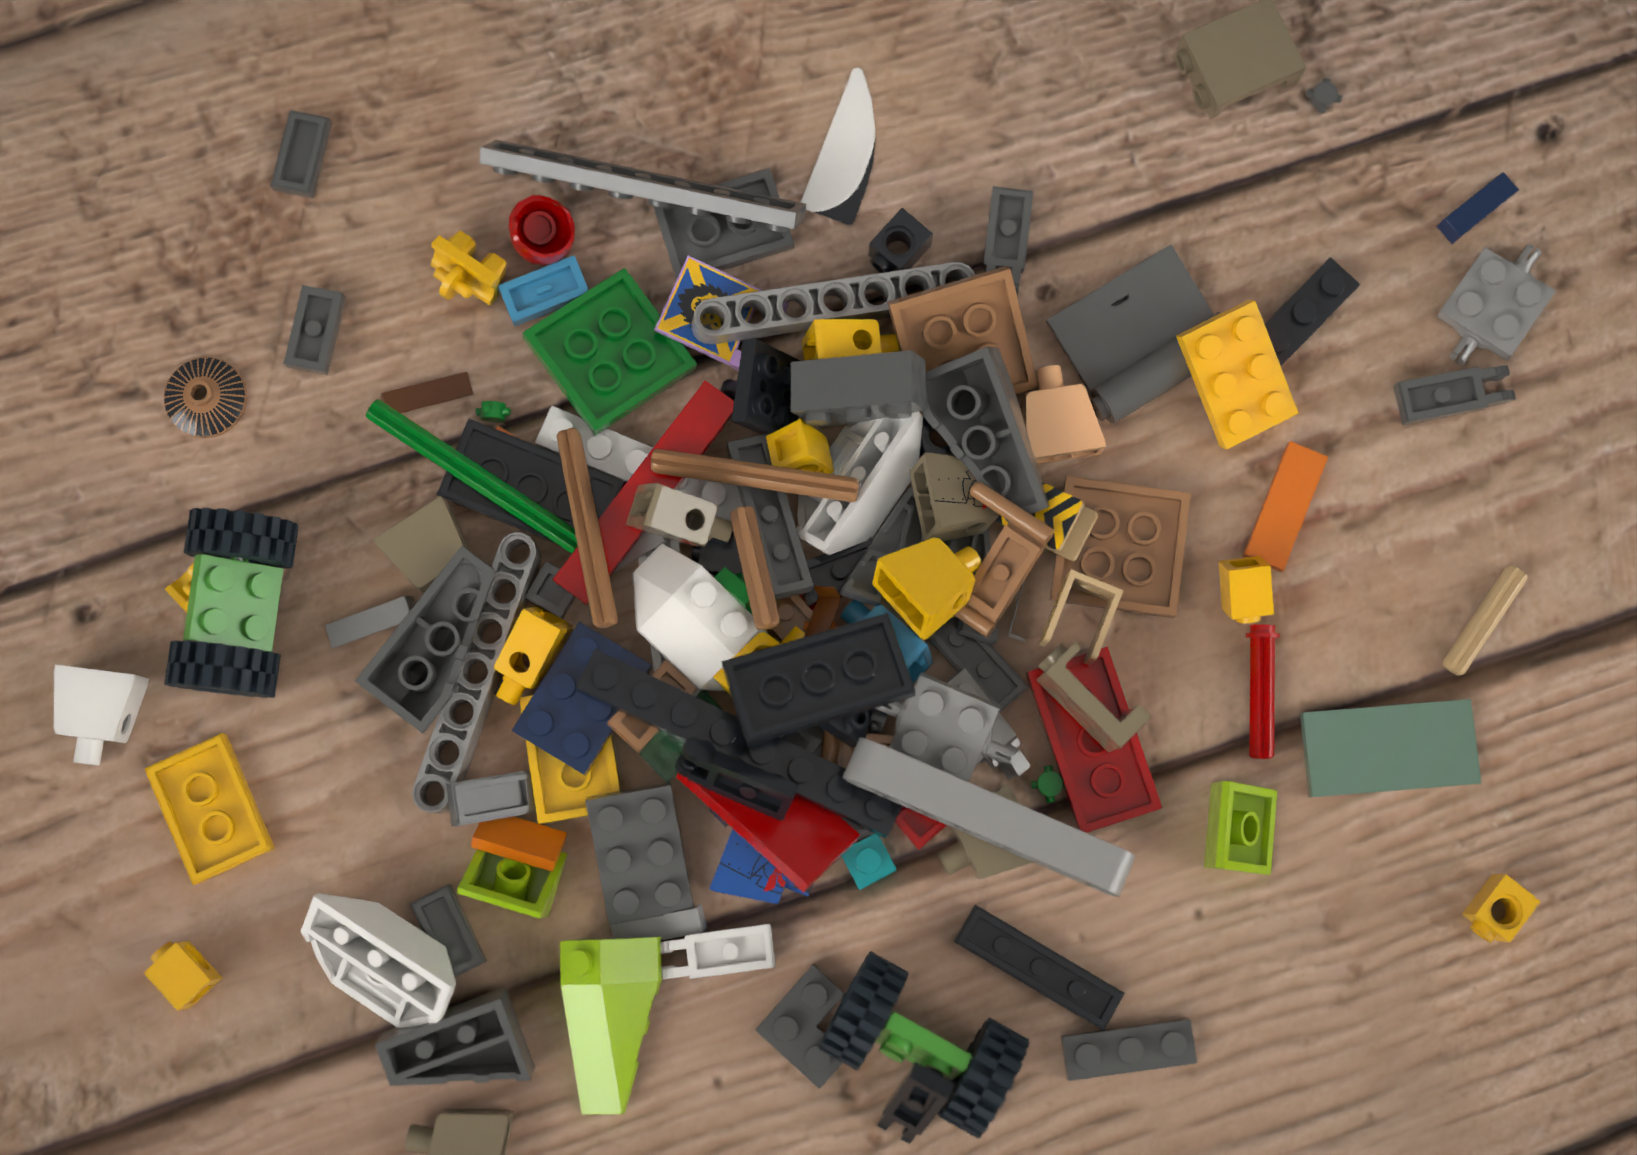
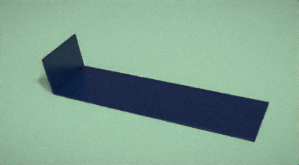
[1436,172,1519,244]

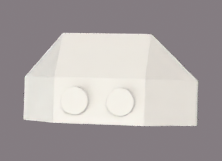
[797,412,923,555]
[632,543,766,691]
[301,893,456,1029]

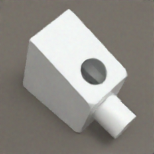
[54,665,149,766]

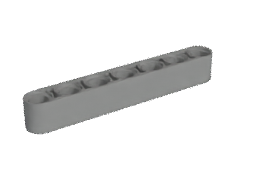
[692,262,975,344]
[412,532,542,814]
[843,738,1135,897]

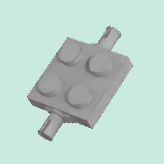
[1436,244,1556,365]
[874,672,1015,782]

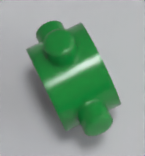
[475,401,511,423]
[1031,765,1064,803]

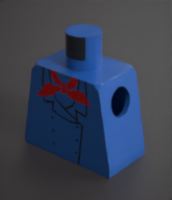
[709,829,813,904]

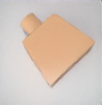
[1022,365,1106,465]

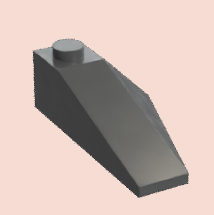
[922,346,1050,522]
[355,546,496,734]

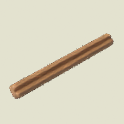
[556,428,618,628]
[651,449,859,502]

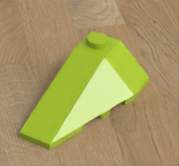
[560,936,662,1115]

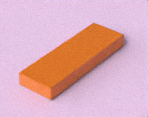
[1242,441,1328,572]

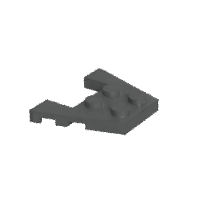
[839,487,999,645]

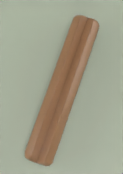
[730,506,780,629]

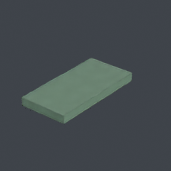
[1300,699,1482,798]

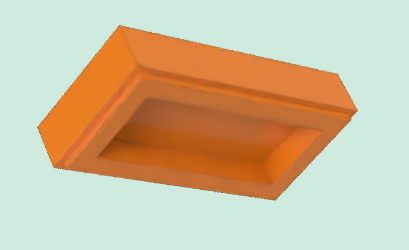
[471,816,567,872]

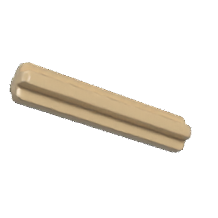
[1443,565,1528,676]

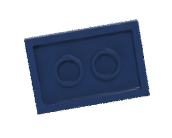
[511,622,653,775]

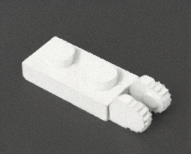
[661,924,776,979]

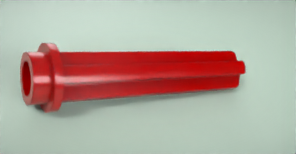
[1245,624,1280,759]

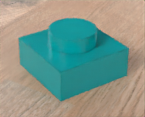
[842,833,897,890]

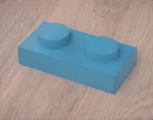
[498,255,588,327]

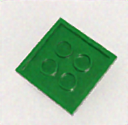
[523,268,697,435]

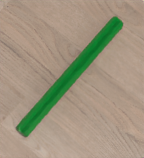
[365,399,578,553]

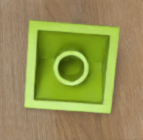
[1204,781,1278,875]
[457,849,568,919]

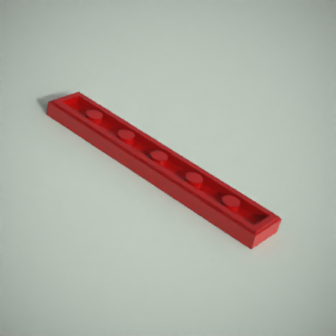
[552,380,734,607]

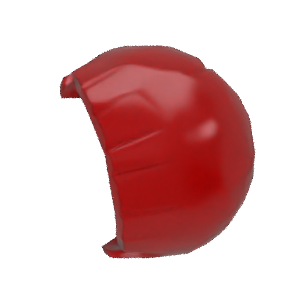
[508,195,575,265]

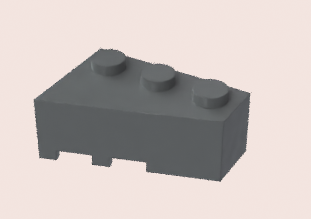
[791,350,926,429]
[375,987,535,1086]

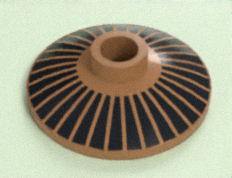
[164,357,247,438]

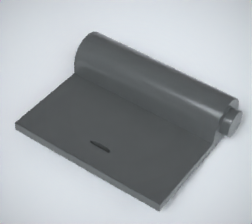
[1046,244,1221,424]

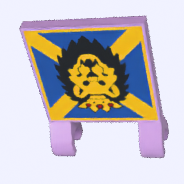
[654,255,789,372]

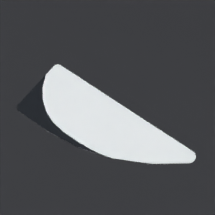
[801,67,876,225]

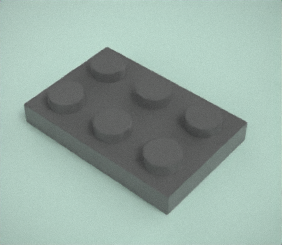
[653,168,794,280]
[585,782,694,925]

